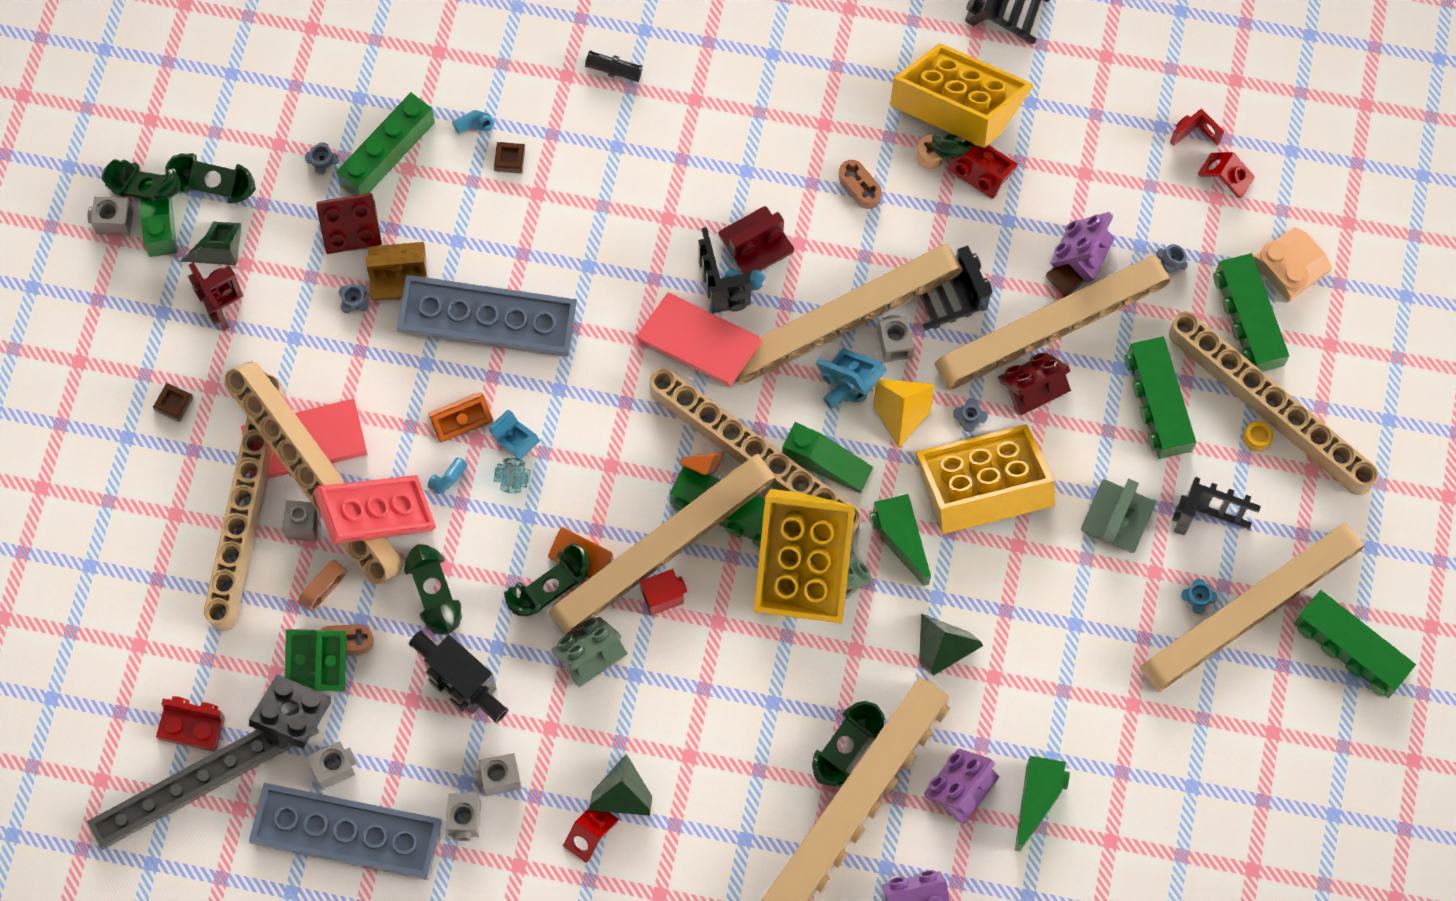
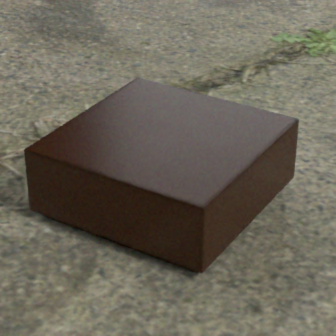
[494,142,525,174]
[1046,264,1085,297]
[153,383,194,422]

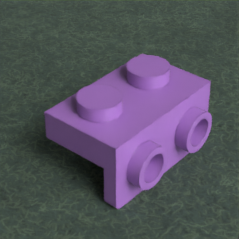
[882,870,950,901]

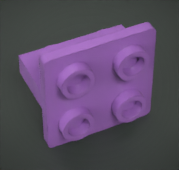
[1050,212,1115,282]
[924,748,999,824]

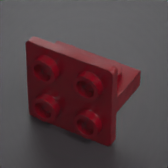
[316,193,382,254]
[718,206,794,276]
[188,262,244,330]
[998,353,1071,415]

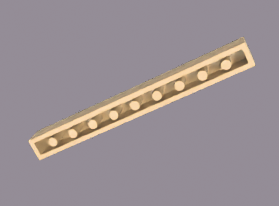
[761,676,950,901]

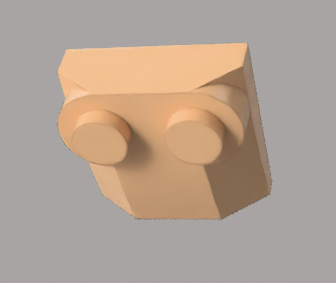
[1253,227,1332,302]

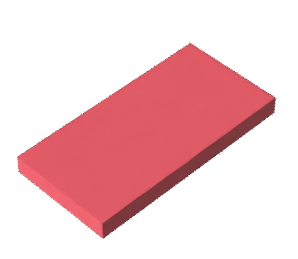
[636,292,762,387]
[241,399,368,479]
[313,475,436,544]

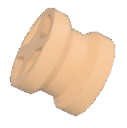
[916,134,944,169]

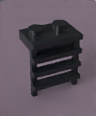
[965,0,1050,44]
[698,227,751,314]
[920,245,993,331]
[1172,477,1261,535]

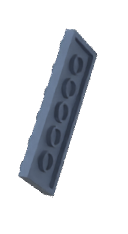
[397,275,577,357]
[249,783,442,880]

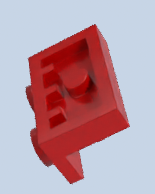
[948,140,1018,199]
[156,696,225,752]

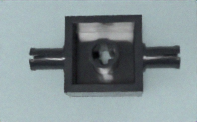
[409,631,509,723]

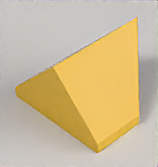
[873,379,934,448]

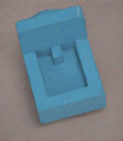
[489,410,540,461]

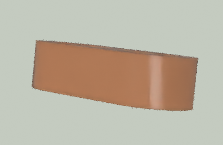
[839,160,882,209]
[298,560,347,612]
[320,624,374,655]

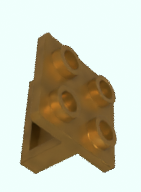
[366,242,427,301]

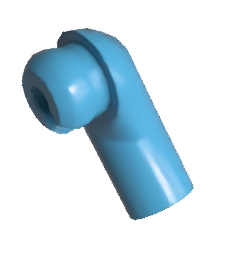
[452,110,494,134]
[724,268,766,291]
[823,385,868,409]
[427,457,467,494]

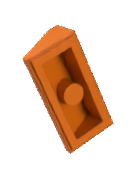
[428,392,494,443]
[680,451,724,475]
[548,527,613,579]

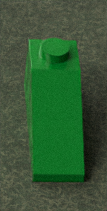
[140,174,178,257]
[782,422,873,493]
[869,494,931,586]
[1015,756,1070,851]

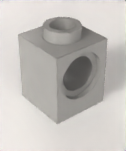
[87,196,133,236]
[878,315,914,363]
[282,500,320,541]
[307,741,357,790]
[475,753,522,796]
[446,793,481,841]

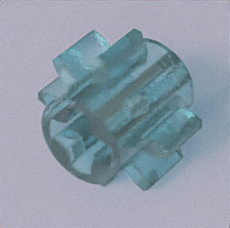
[493,458,531,493]

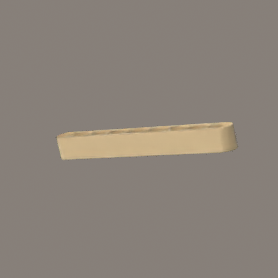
[735,244,963,385]
[934,255,1171,390]
[1169,312,1378,495]
[225,362,403,584]
[649,368,860,537]
[204,375,286,631]
[548,454,777,636]
[1140,522,1365,692]

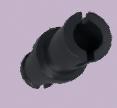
[585,50,643,83]

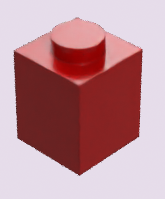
[640,569,687,616]

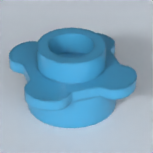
[1181,579,1217,614]

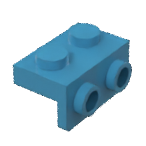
[815,348,887,395]

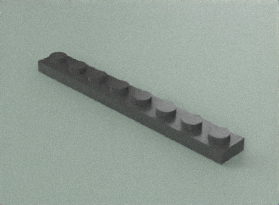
[87,707,319,850]

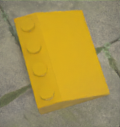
[890,43,1033,148]
[916,424,1055,534]
[754,489,855,624]

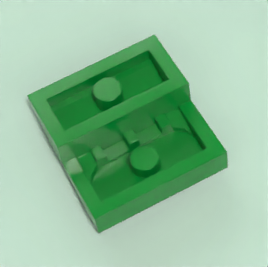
[285,629,346,691]

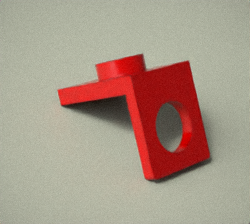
[1170,108,1224,146]
[1198,152,1255,198]
[563,808,619,863]

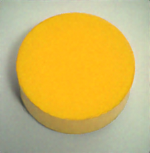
[1243,421,1274,451]

